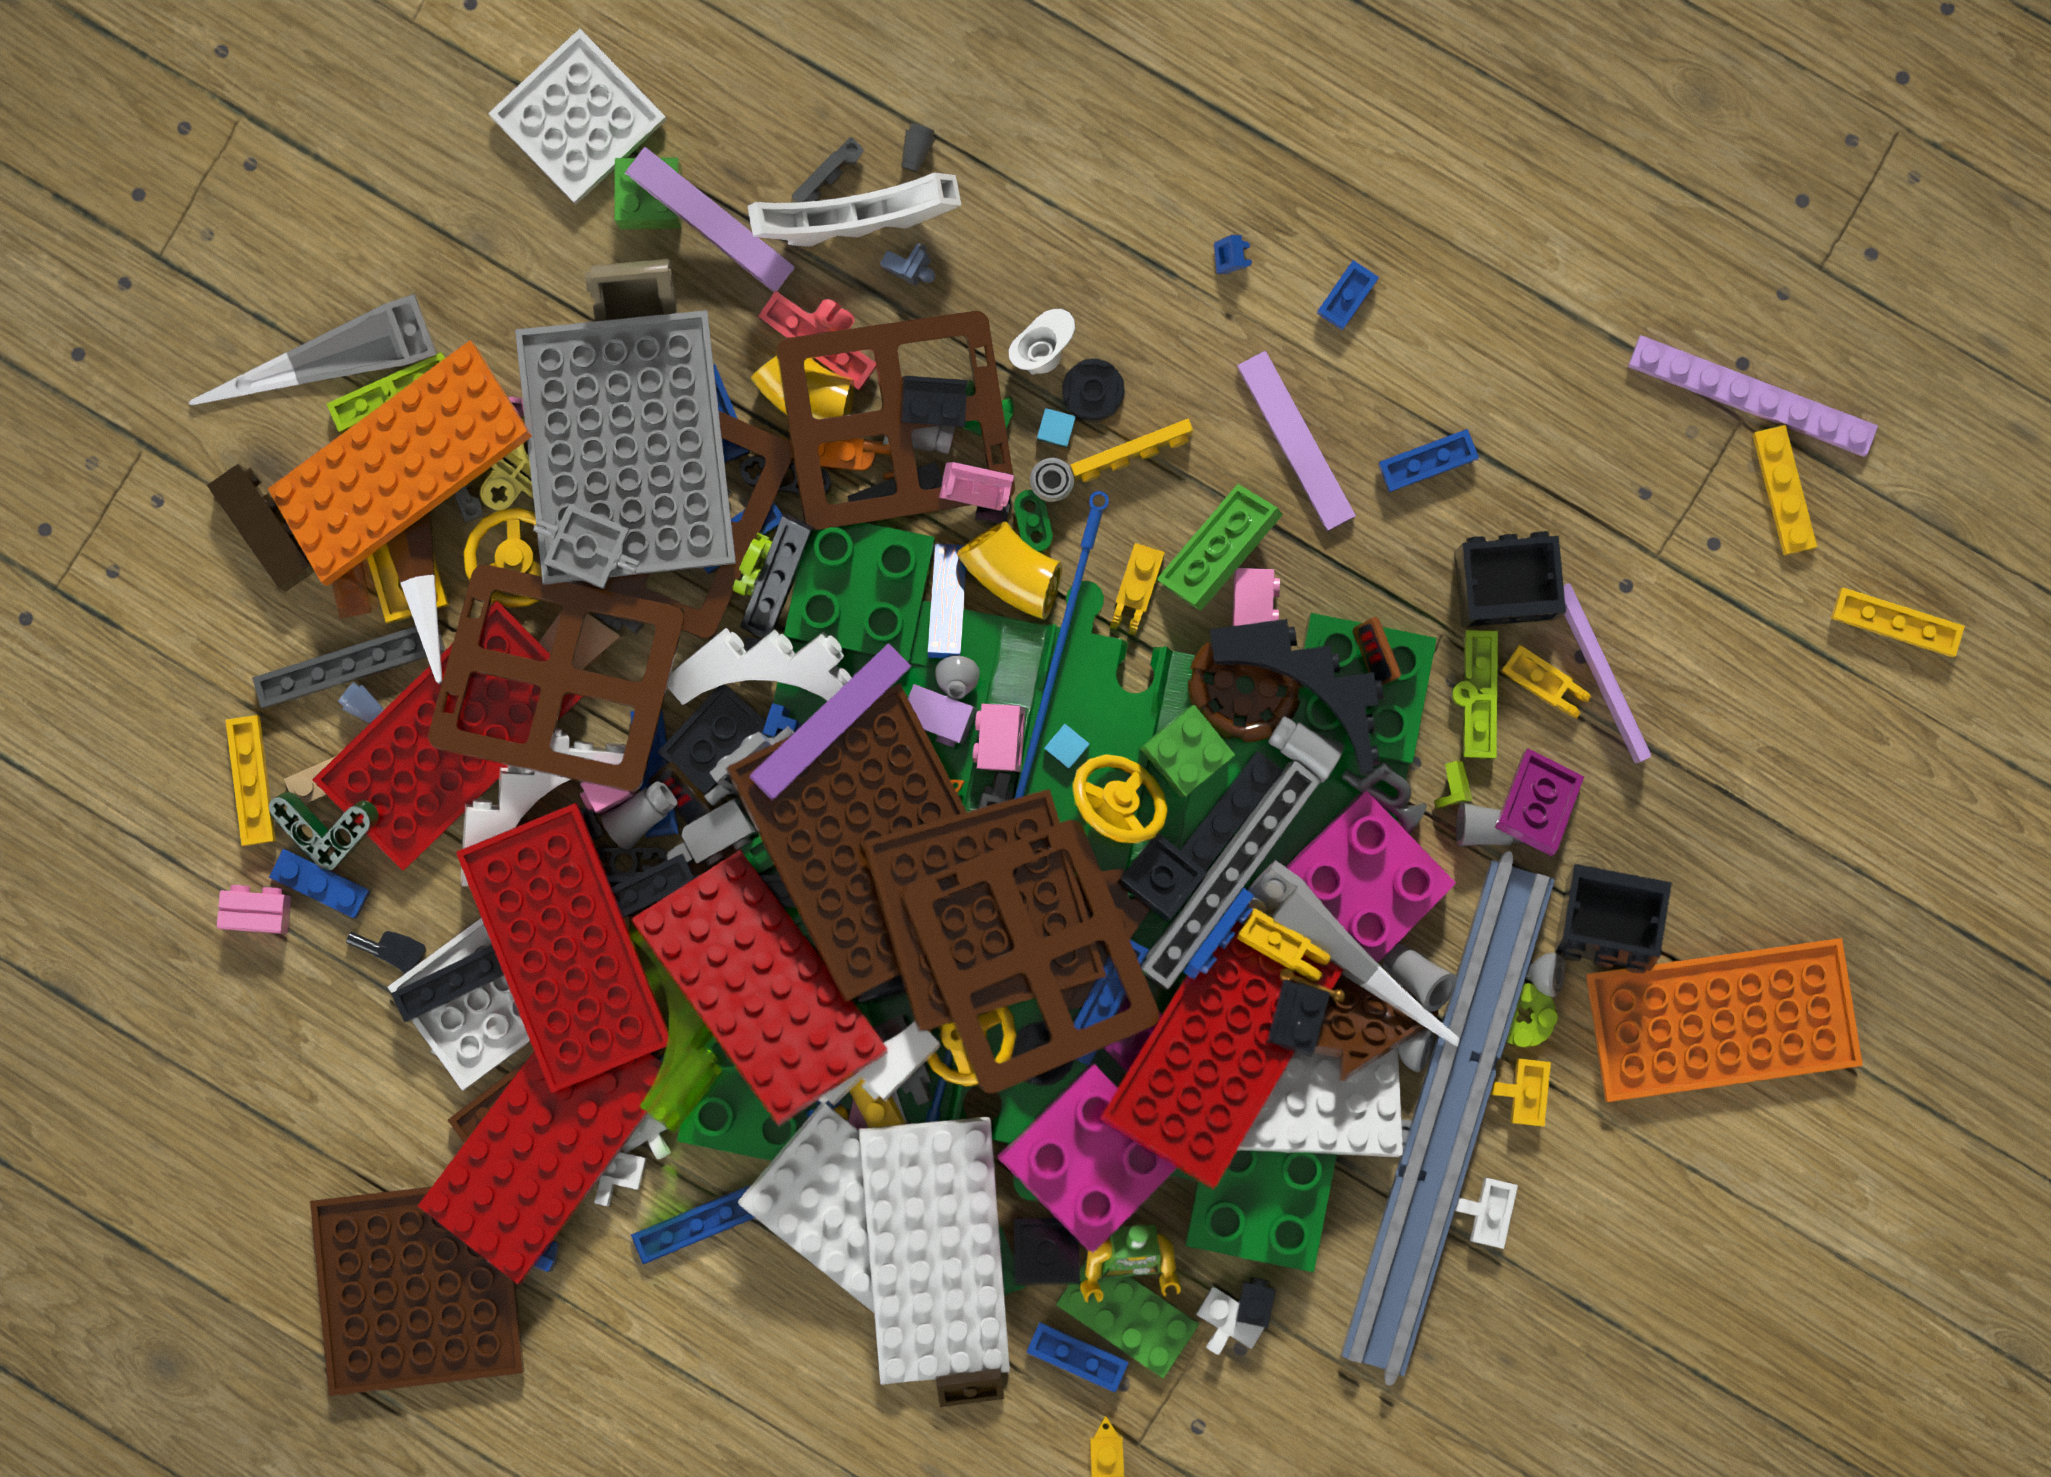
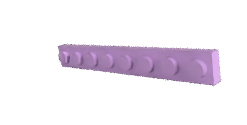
[1627,335,1878,457]

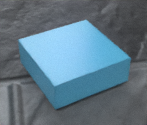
[1037,408,1076,448]
[1044,724,1090,769]

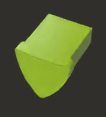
[1434,761,1473,809]

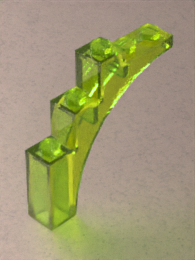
[629,925,722,1133]

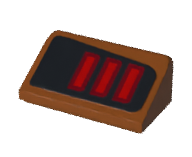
[1352,617,1401,686]

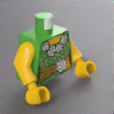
[1080,1224,1181,1302]

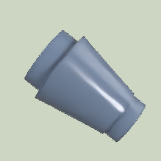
[338,682,384,724]

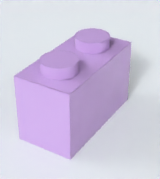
[908,684,978,748]

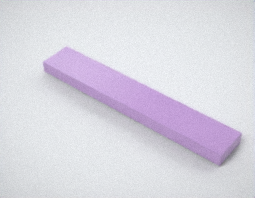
[625,147,795,292]
[1237,351,1356,532]
[1564,583,1651,764]

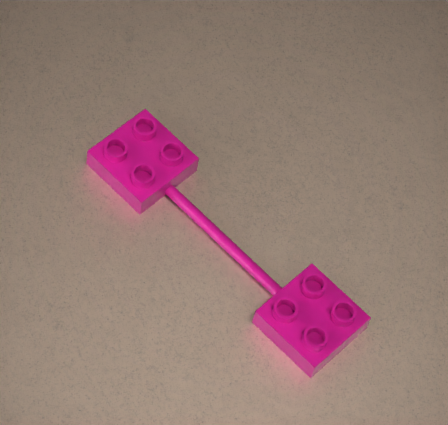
[997,791,1456,1253]

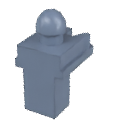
[880,243,935,286]

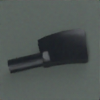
[346,931,426,974]

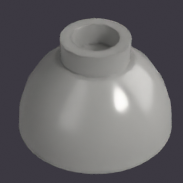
[1030,458,1074,502]
[935,656,980,699]
[1526,952,1566,997]
[1395,1028,1434,1072]

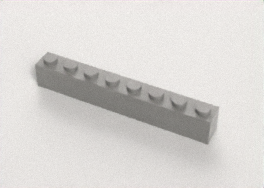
[1141,761,1321,989]

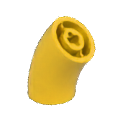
[750,356,854,419]
[956,521,1062,620]

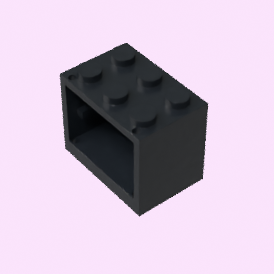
[1454,531,1566,628]
[1555,864,1672,974]

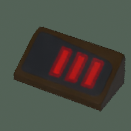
[649,762,715,824]

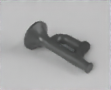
[1340,762,1427,834]

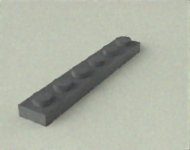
[252,626,446,709]

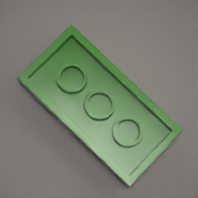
[1157,484,1283,611]
[1056,1258,1199,1378]

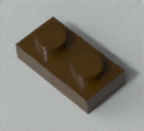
[936,1368,1004,1407]

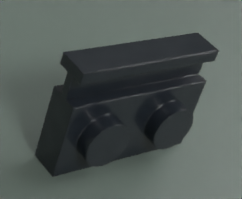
[900,375,967,427]
[1266,979,1330,1057]

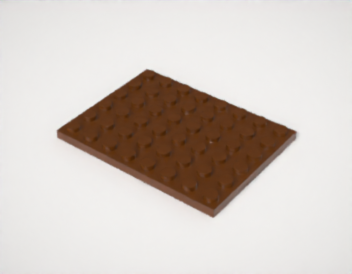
[726,684,967,1002]

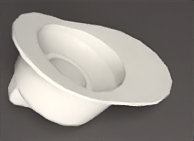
[1009,309,1075,375]

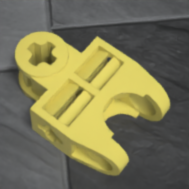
[479,416,534,510]

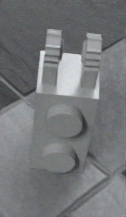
[667,799,758,866]

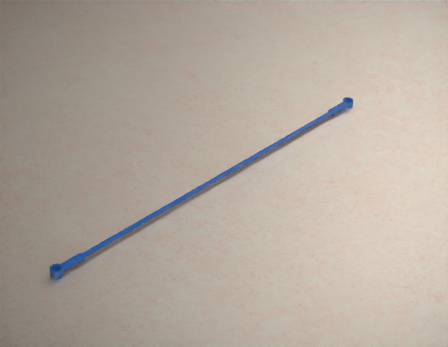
[925,491,1109,1123]

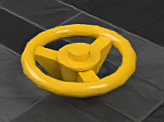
[463,507,542,608]
[1073,755,1168,844]
[927,1006,1016,1087]

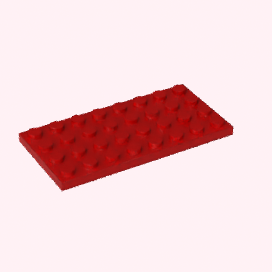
[312,601,583,871]
[456,803,673,1093]
[632,850,888,1126]
[1099,901,1344,1189]
[418,1052,677,1284]

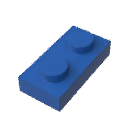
[1317,260,1379,331]

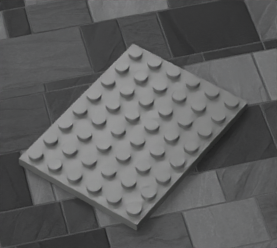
[515,310,736,584]

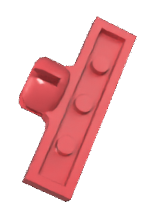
[758,291,876,390]

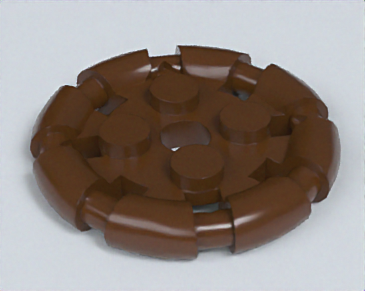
[1188,642,1303,742]

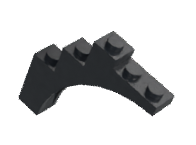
[1210,619,1384,775]

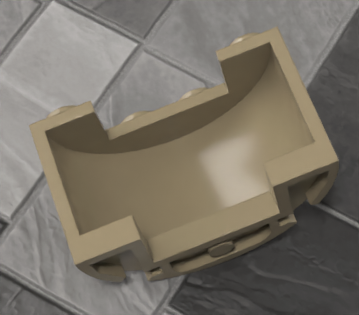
[585,259,678,321]

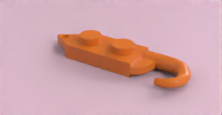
[790,438,894,479]

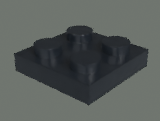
[1117,833,1207,923]
[1014,1218,1080,1285]

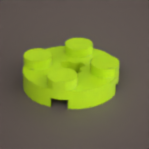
[733,533,772,596]
[1506,983,1558,1047]

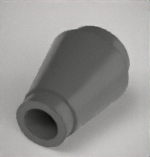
[901,123,936,172]

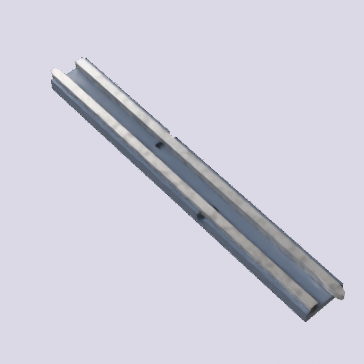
[1340,852,1555,1386]

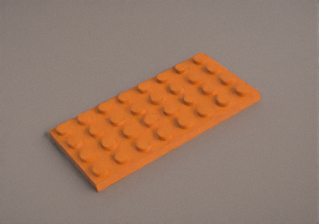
[268,340,532,586]
[1586,938,1863,1102]

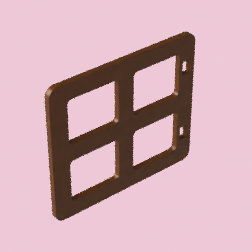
[776,311,1015,530]
[538,411,793,639]
[428,564,684,792]
[903,820,1159,1093]

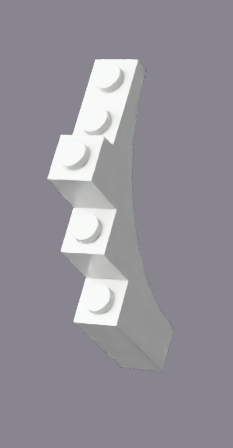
[748,173,961,247]
[667,628,851,705]
[461,727,625,886]
[819,1022,941,1106]

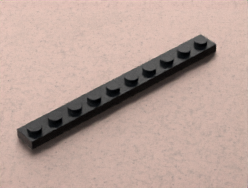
[391,853,695,1022]

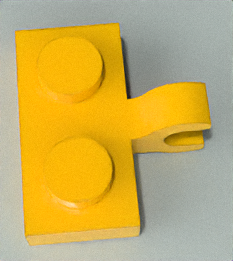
[1490,1058,1551,1127]

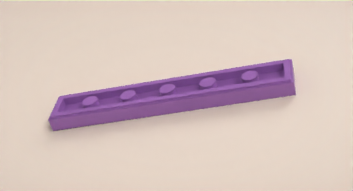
[750,643,911,800]

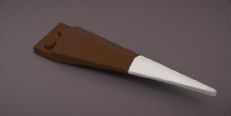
[386,511,443,685]

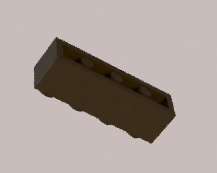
[207,464,315,592]

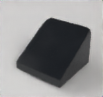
[975,497,1011,526]

